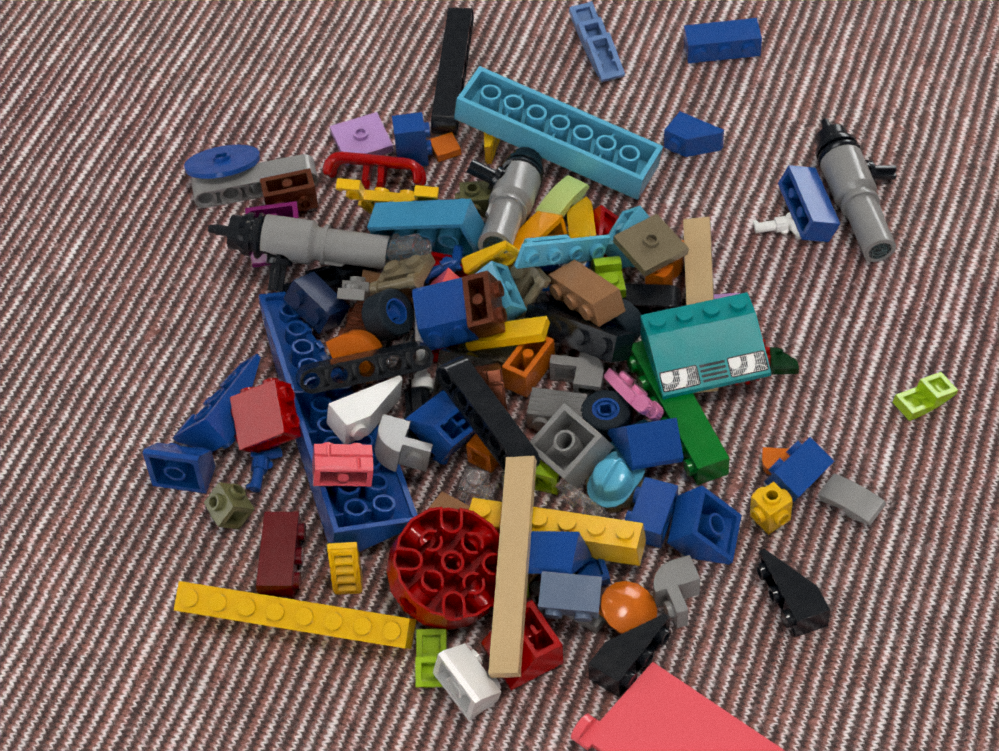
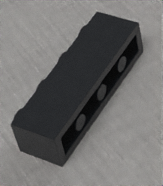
[525,301,635,363]

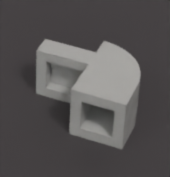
[549,351,604,396]
[374,414,433,472]
[653,555,700,629]

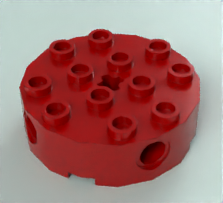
[386,506,500,630]

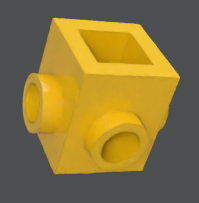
[750,482,793,535]

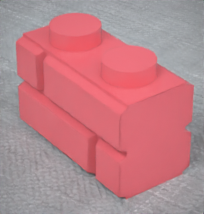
[312,442,373,487]

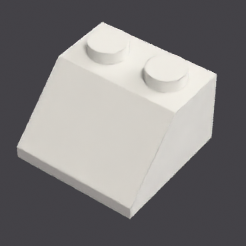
[433,643,501,721]

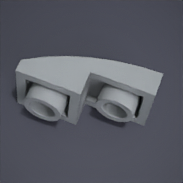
[337,276,370,301]
[818,473,886,525]

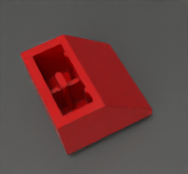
[481,600,564,690]

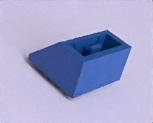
[404,390,476,463]

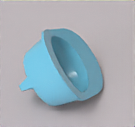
[587,450,645,508]

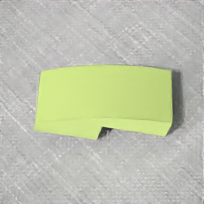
[535,175,590,217]

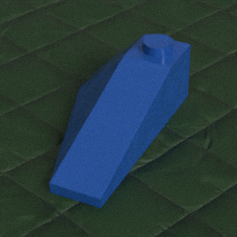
[173,354,261,452]

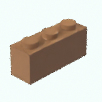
[548,259,625,327]

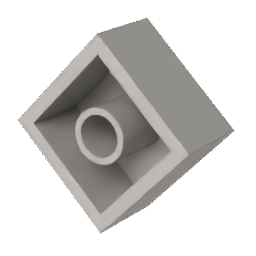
[530,403,614,490]

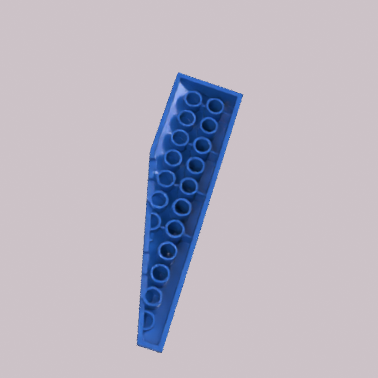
[258,292,418,552]

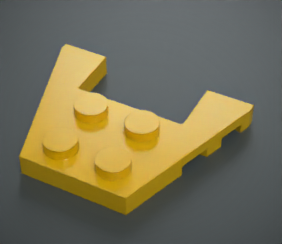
[336,178,439,214]

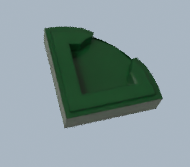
[770,347,799,375]

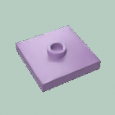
[330,112,394,166]

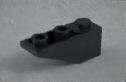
[756,549,830,637]
[588,613,671,697]

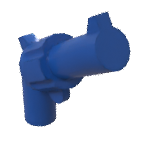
[425,245,464,284]
[246,447,282,493]

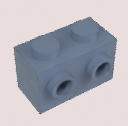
[538,571,602,622]

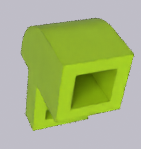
[591,256,626,298]

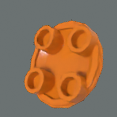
[599,581,657,634]

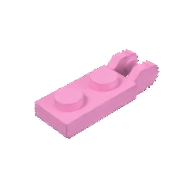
[604,368,664,421]

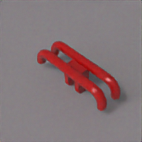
[322,151,427,190]

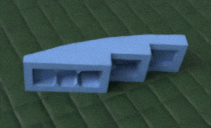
[569,1,625,82]

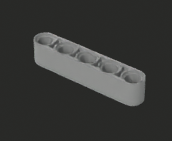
[191,154,318,208]

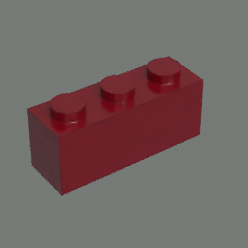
[256,512,306,600]

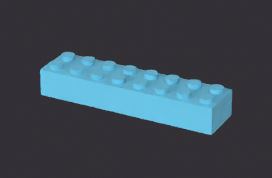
[454,66,663,200]

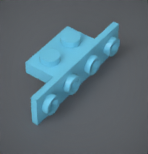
[514,234,610,269]

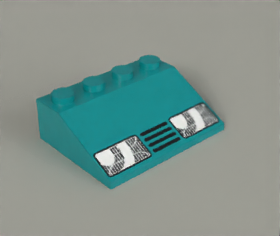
[640,292,771,400]

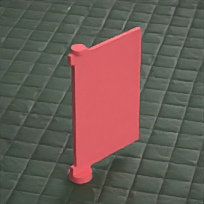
[571,662,785,751]

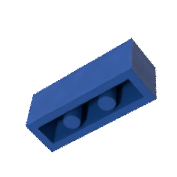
[684,18,762,64]
[778,165,840,242]

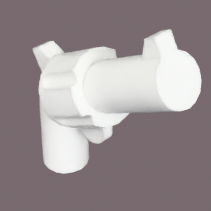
[753,212,801,239]

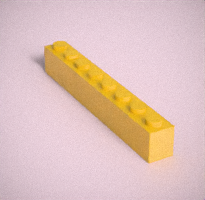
[174,581,416,649]

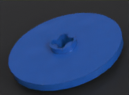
[184,145,260,179]

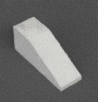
[327,375,403,444]

